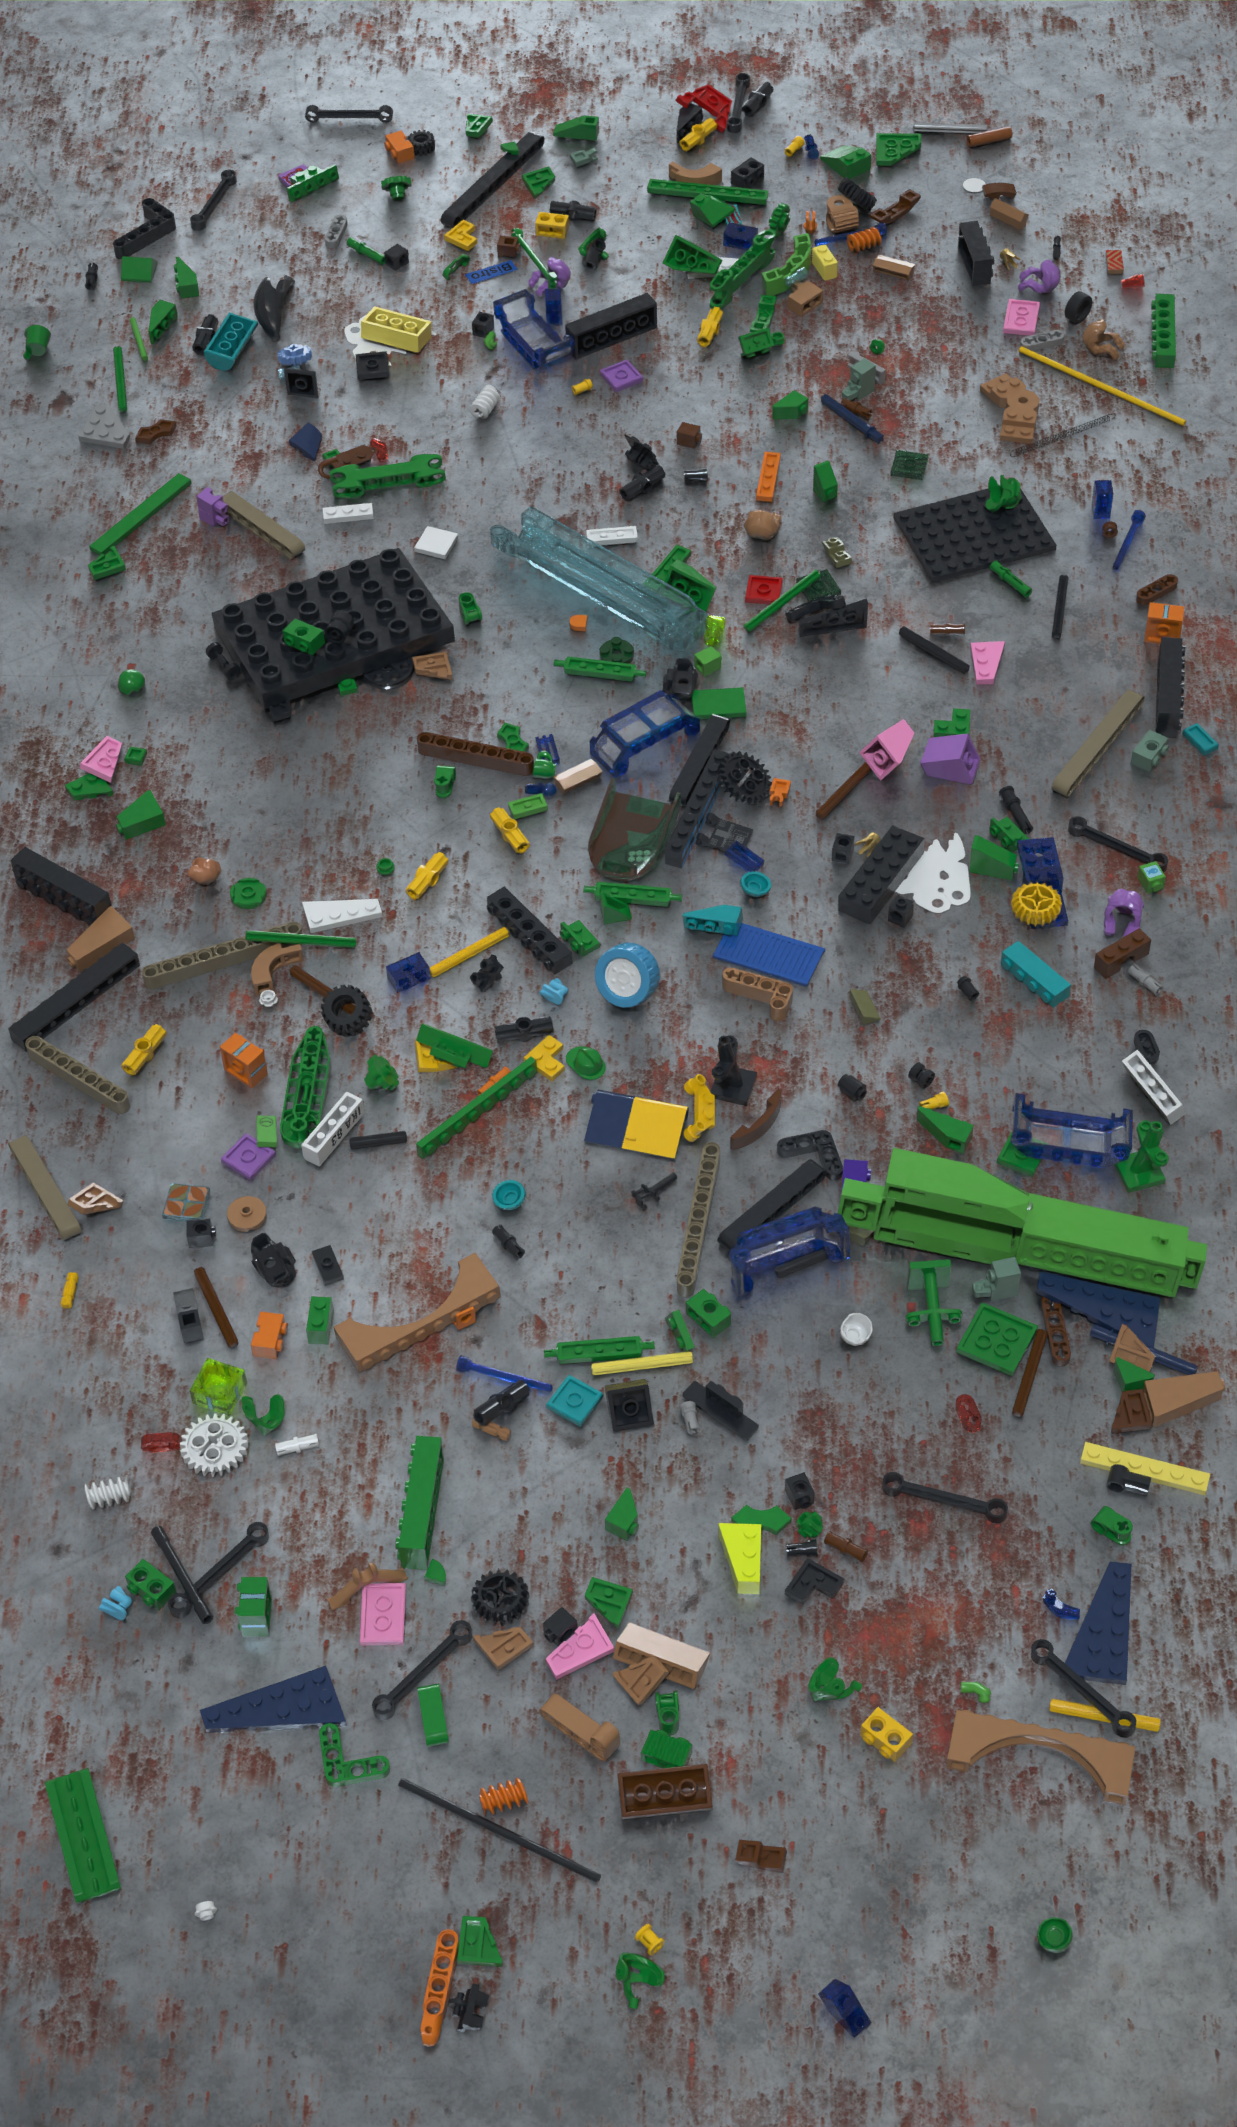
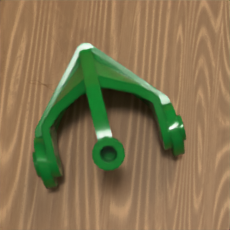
[578,227,609,260]
[241,1394,285,1436]
[808,1657,862,1702]
[616,1952,665,2009]

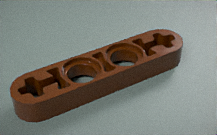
[1041,1296,1071,1366]

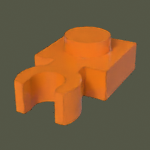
[770,778,791,807]

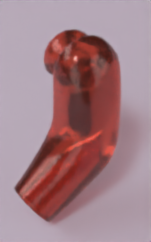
[370,438,388,462]

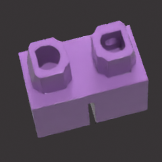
[197,487,229,527]

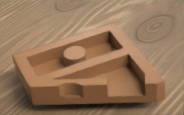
[412,652,453,680]
[68,1182,123,1214]
[1109,1324,1156,1372]
[473,1627,533,1671]
[612,1656,669,1705]

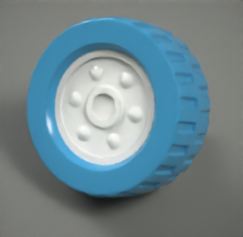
[595,942,660,1008]

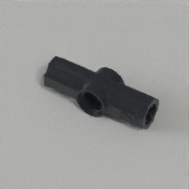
[742,82,773,117]
[549,200,597,221]
[192,314,219,355]
[619,465,665,501]
[494,1016,554,1043]
[473,1380,530,1426]

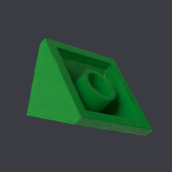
[121,256,158,283]

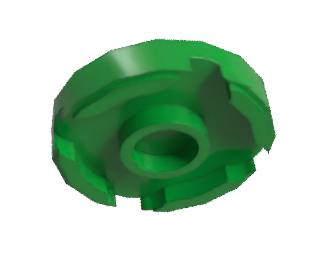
[230,878,267,910]

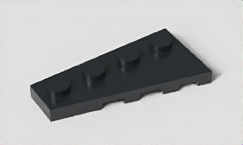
[798,598,868,637]

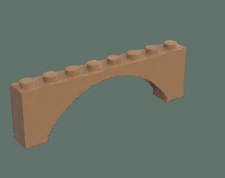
[334,1253,501,1372]
[946,1710,1135,1806]

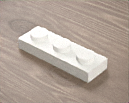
[323,503,374,524]
[586,526,638,546]

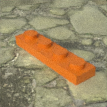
[756,452,781,502]

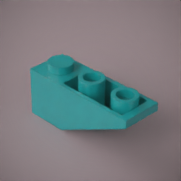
[682,905,743,936]

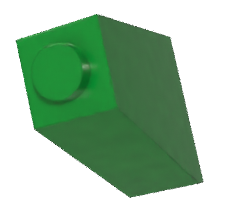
[116,790,166,840]
[969,835,1019,880]

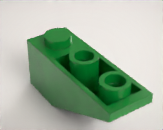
[553,115,599,141]
[174,257,199,299]
[148,300,178,344]
[917,1106,974,1154]

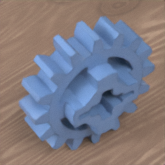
[277,344,312,366]

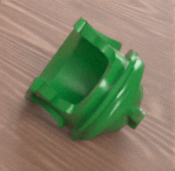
[985,475,1022,512]

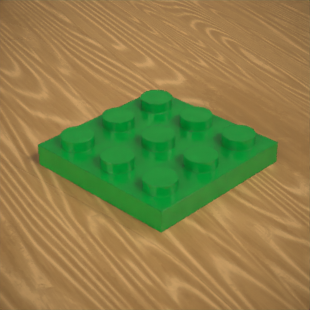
[956,1302,1038,1377]

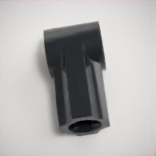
[583,237,606,270]
[1106,1464,1151,1496]

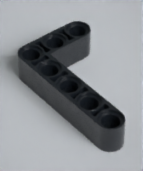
[113,198,176,260]

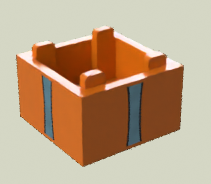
[1144,602,1185,644]
[220,1032,268,1089]

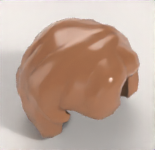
[188,857,221,885]

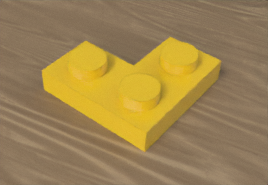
[444,220,478,251]
[523,1035,565,1081]

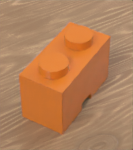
[384,130,415,164]
[251,1311,288,1359]

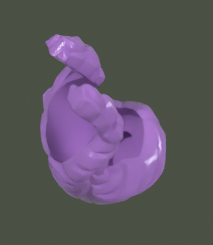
[528,257,571,297]
[1018,260,1060,294]
[1104,889,1144,937]

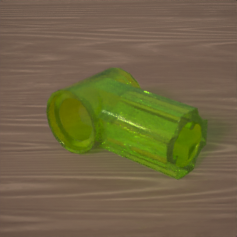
[704,615,725,647]

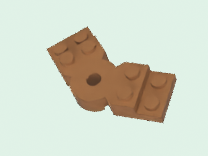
[980,373,1039,444]

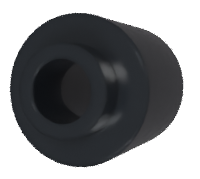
[838,1074,867,1101]

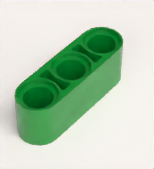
[417,1683,449,1747]

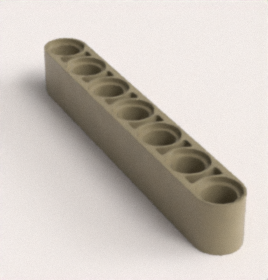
[223,491,305,559]
[25,1036,130,1114]
[8,1135,82,1241]

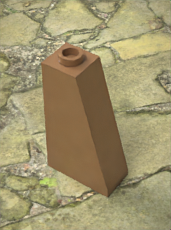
[66,906,135,972]
[1143,1371,1225,1427]

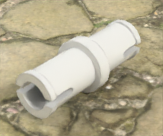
[275,1434,319,1456]

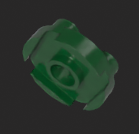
[599,637,634,664]

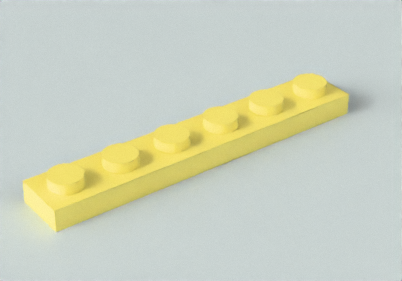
[1080,1442,1210,1495]

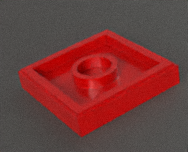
[745,575,783,605]

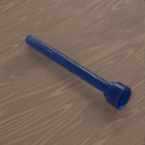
[814,223,887,245]
[1112,510,1146,570]
[456,1355,553,1392]

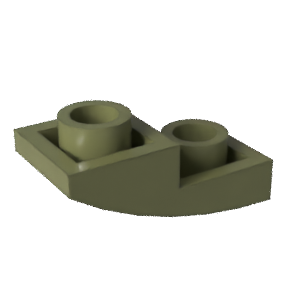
[822,537,852,568]

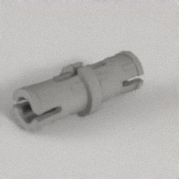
[1128,964,1164,996]

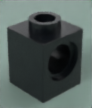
[384,243,409,271]
[472,311,495,338]
[832,833,855,864]
[888,895,914,928]
[186,1218,216,1248]
[785,1472,815,1510]
[543,1607,578,1646]

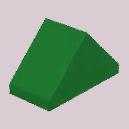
[600,892,632,925]
[1113,1357,1155,1391]

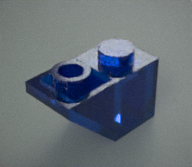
[818,1979,872,2038]

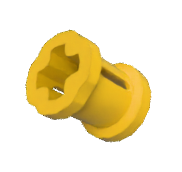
[634,1924,665,1956]

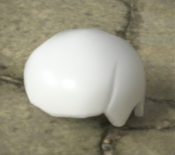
[840,1313,873,1346]

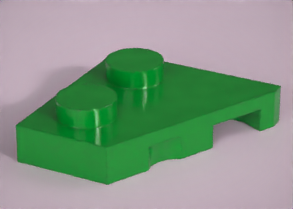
[465,113,493,138]
[522,166,556,199]
[88,546,126,580]
[65,773,113,801]
[457,1916,503,1967]

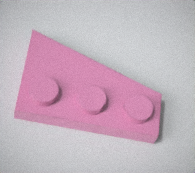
[970,641,1005,685]
[80,736,122,783]
[546,1613,614,1680]

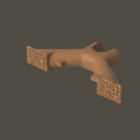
[327,1562,408,1610]

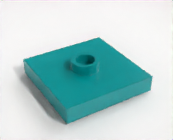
[546,1375,604,1427]

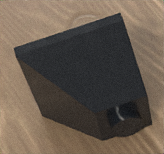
[284,368,319,398]

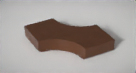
[135,419,176,445]

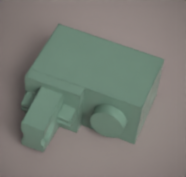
[841,358,876,401]
[972,1257,1021,1301]

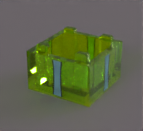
[189,1358,247,1416]

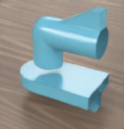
[539,978,568,1005]
[99,1586,132,1620]

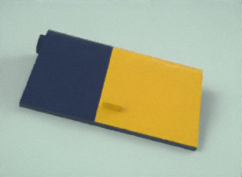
[584,1089,689,1160]

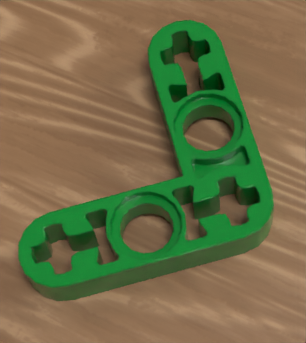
[319,1723,390,1787]

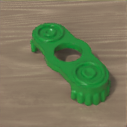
[442,254,471,281]

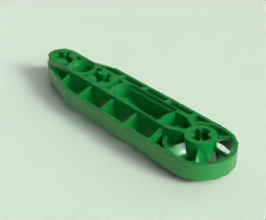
[280,1026,331,1149]

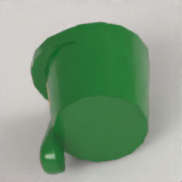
[23,325,51,360]

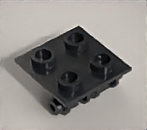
[624,434,659,470]

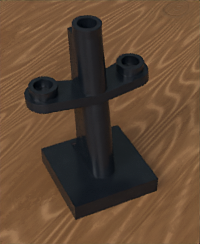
[710,1035,757,1106]

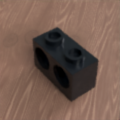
[731,157,764,188]

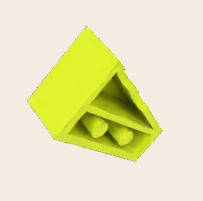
[718,1523,761,1594]

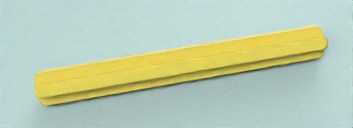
[591,1351,693,1375]

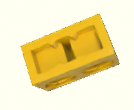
[535,212,569,239]
[860,1707,913,1762]

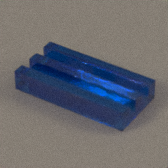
[535,734,560,764]
[724,840,765,872]

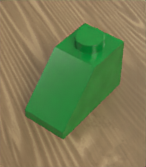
[772,390,809,420]
[813,460,838,502]
[605,1488,639,1541]

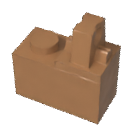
[788,280,823,317]

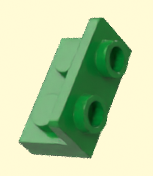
[738,327,774,358]
[989,817,1029,852]
[560,920,600,957]

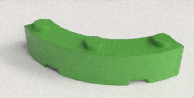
[762,233,811,296]

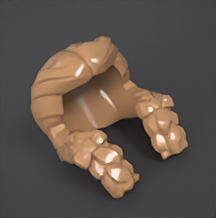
[1082,319,1125,361]
[744,510,781,540]

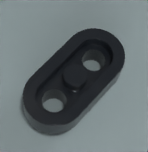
[1134,1030,1160,1064]

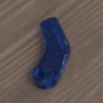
[1043,1589,1080,1620]

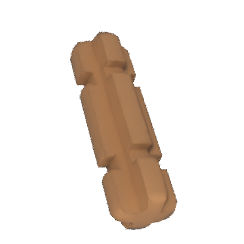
[472,1419,511,1441]

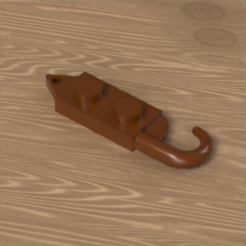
[318,444,377,479]

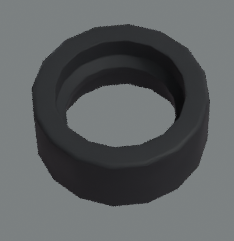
[1064,291,1093,324]

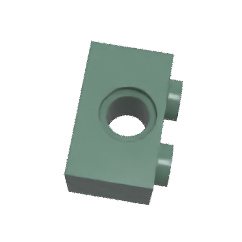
[1130,730,1169,772]

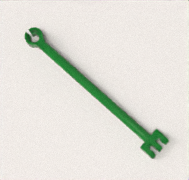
[511,228,557,292]

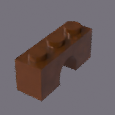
[1094,928,1151,979]

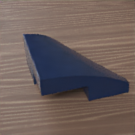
[289,422,322,461]

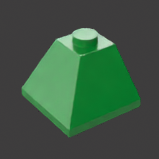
[690,193,735,227]

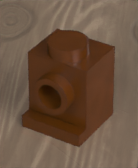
[497,235,521,258]

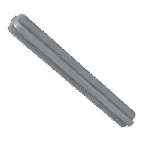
[913,122,987,134]

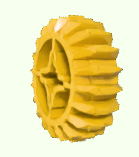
[1011,881,1062,927]

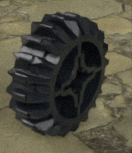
[838,178,877,211]
[471,1568,530,1626]

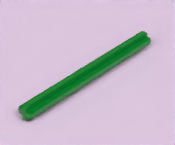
[113,346,127,412]
[743,570,821,632]
[245,931,356,948]

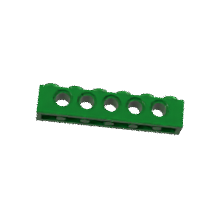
[1151,293,1176,368]

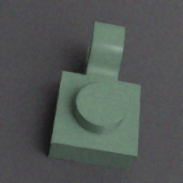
[570,148,598,167]

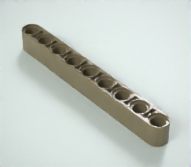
[1051,689,1145,797]
[142,921,302,989]
[677,1142,720,1297]

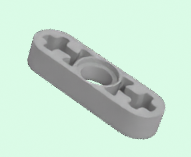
[325,215,348,248]
[1020,330,1065,351]

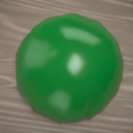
[118,669,145,695]
[1037,1917,1073,1954]

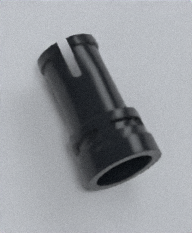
[684,467,708,481]
[786,1539,818,1558]

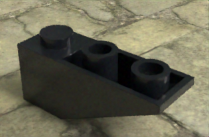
[677,104,703,143]
[173,1288,204,1343]

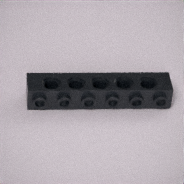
[487,886,573,974]

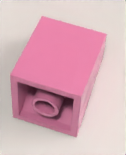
[859,719,914,781]

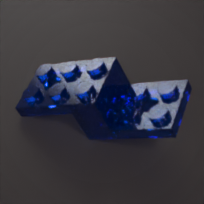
[1017,837,1068,929]

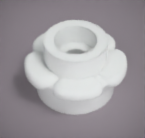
[259,990,278,1007]
[194,1901,217,1921]

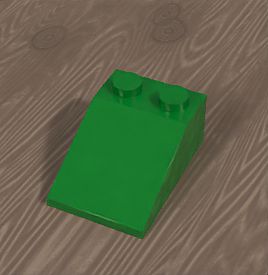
[820,145,871,179]
[659,560,717,618]

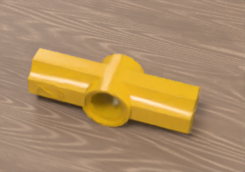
[679,118,717,152]
[697,307,723,347]
[490,807,530,854]
[405,852,449,900]
[121,1024,167,1076]

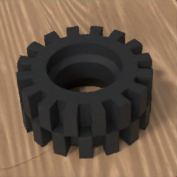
[408,130,435,156]

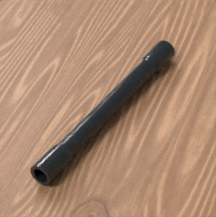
[151,1526,213,1624]

